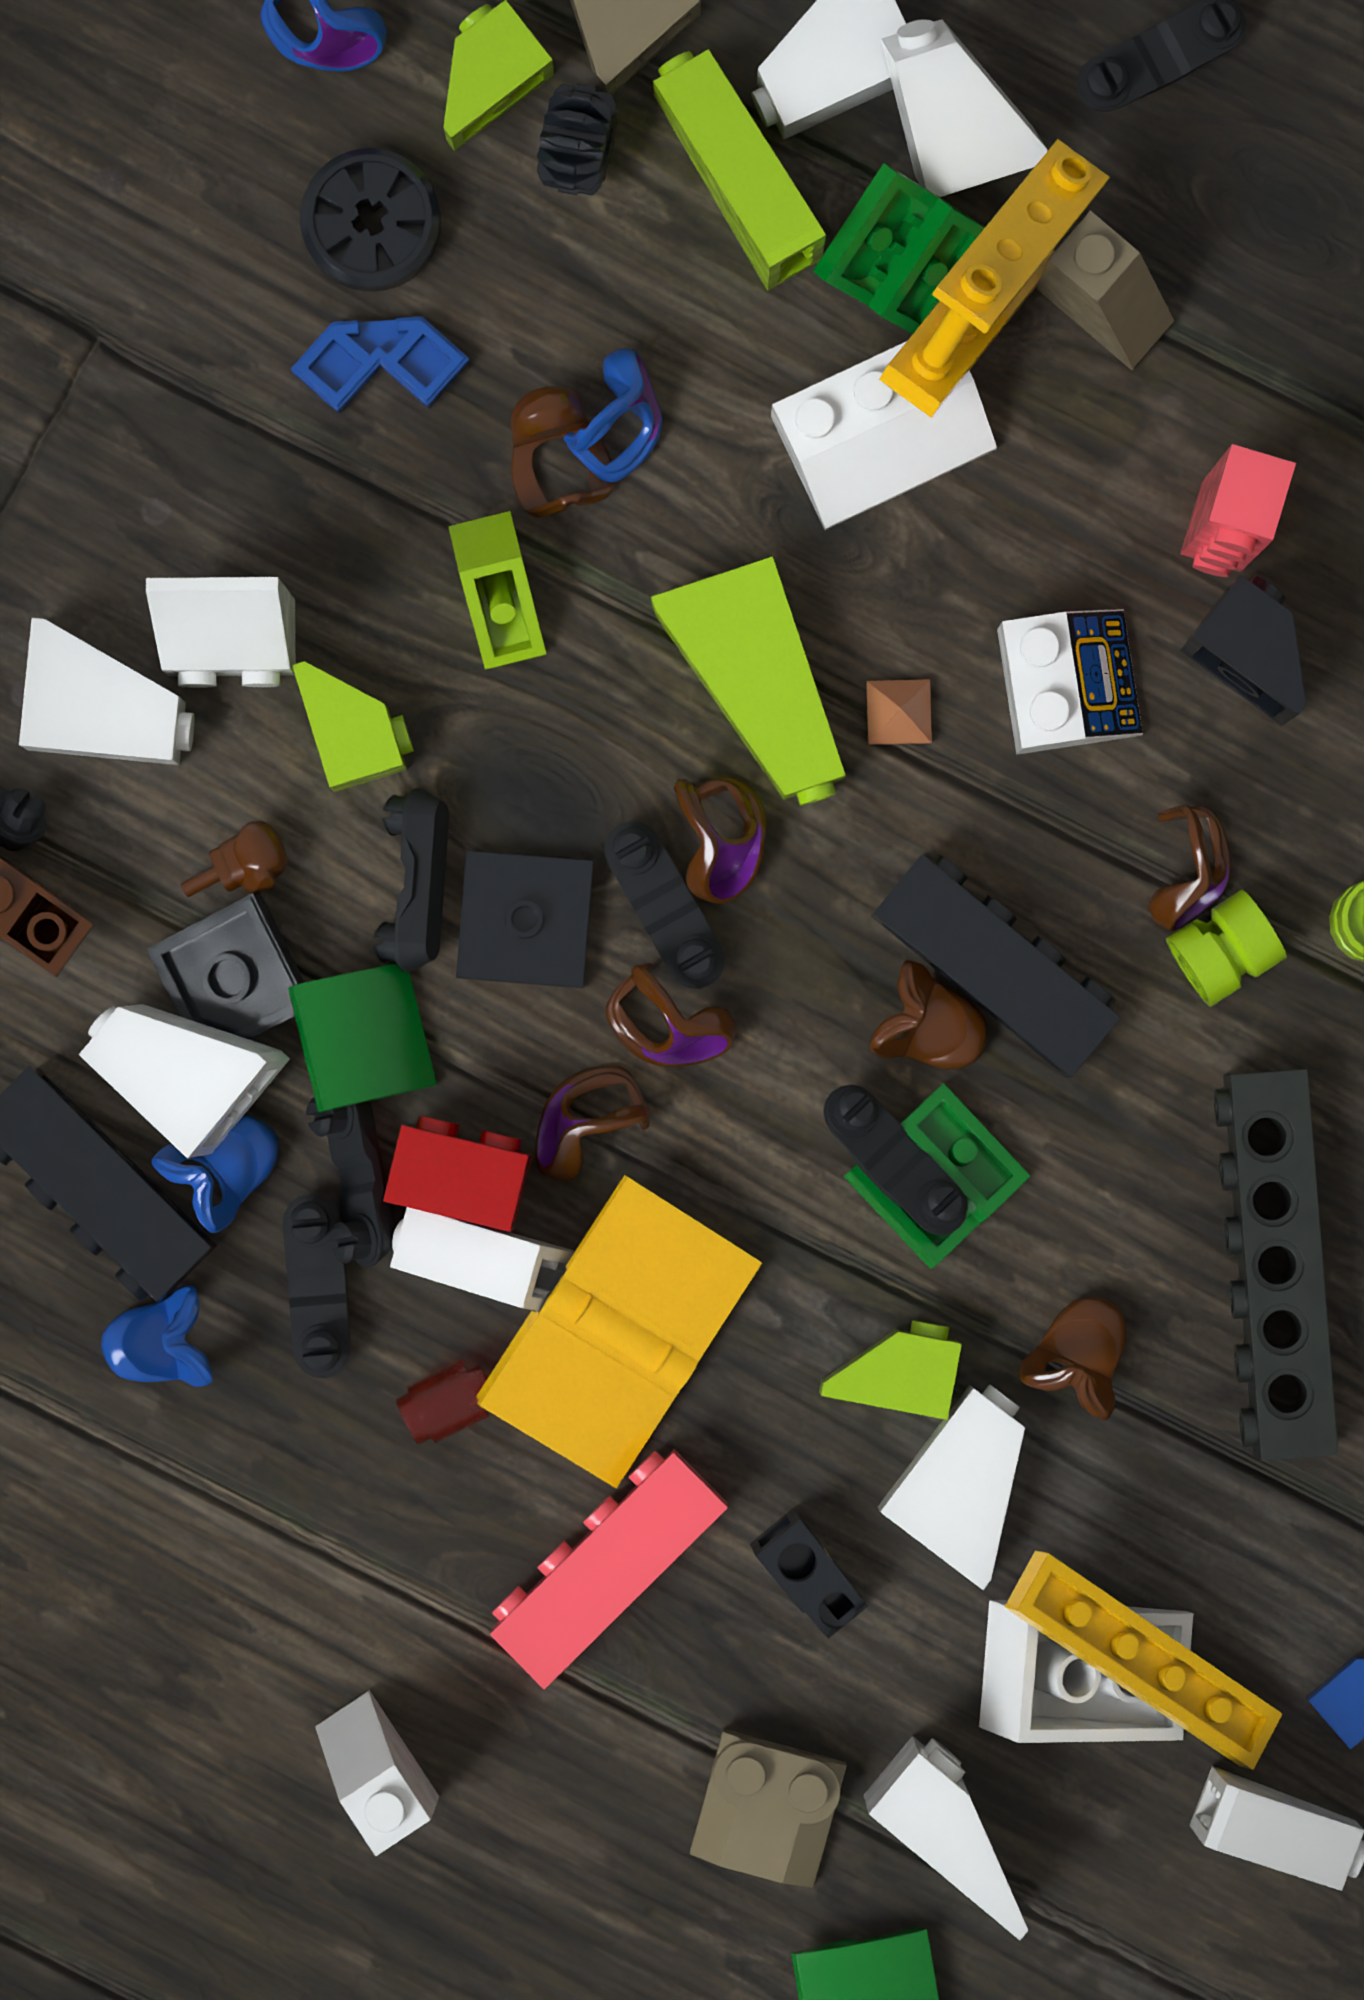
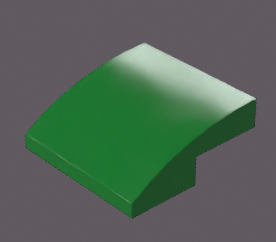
[813,163,985,334]
[288,964,437,1113]
[843,1083,1030,1269]
[791,1927,939,2000]

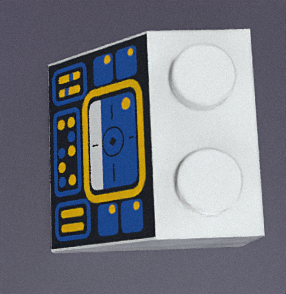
[997,609,1143,755]

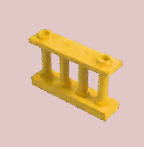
[879,139,1110,418]

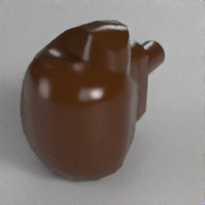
[181,821,288,897]

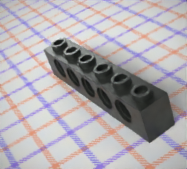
[1214,1069,1339,1461]

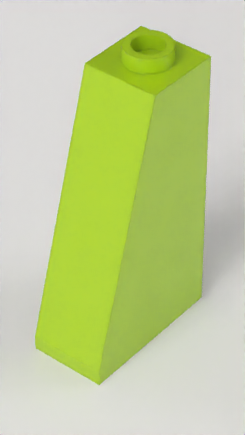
[653,49,826,291]
[651,556,846,806]

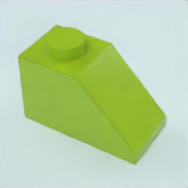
[443,0,554,151]
[448,511,546,670]
[292,661,414,792]
[819,1320,962,1420]

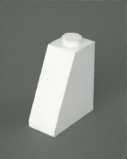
[751,0,906,140]
[881,19,1048,197]
[19,618,194,765]
[79,1004,290,1158]
[390,1207,575,1311]
[878,1384,1025,1590]
[315,1690,439,1856]
[1190,1766,1364,1891]

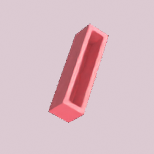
[1180,444,1296,577]
[490,1448,728,1689]

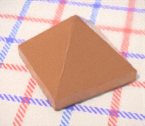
[866,679,932,745]

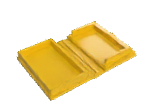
[476,1175,762,1489]

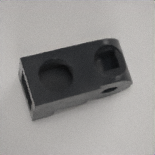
[750,1508,868,1639]

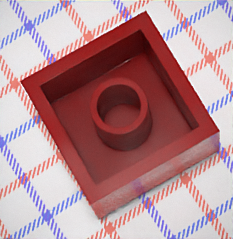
[383,1116,533,1232]

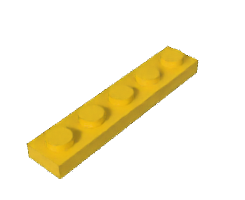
[1005,1550,1282,1770]

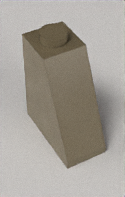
[570,0,701,94]
[1036,210,1174,370]

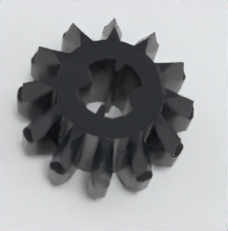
[537,83,618,196]

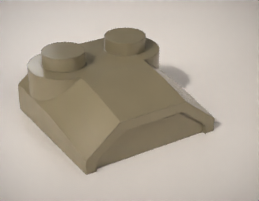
[690,1729,847,1888]

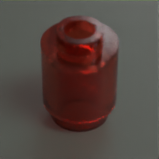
[396,1359,490,1445]

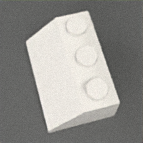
[771,341,997,530]

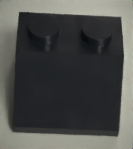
[1180,575,1306,726]

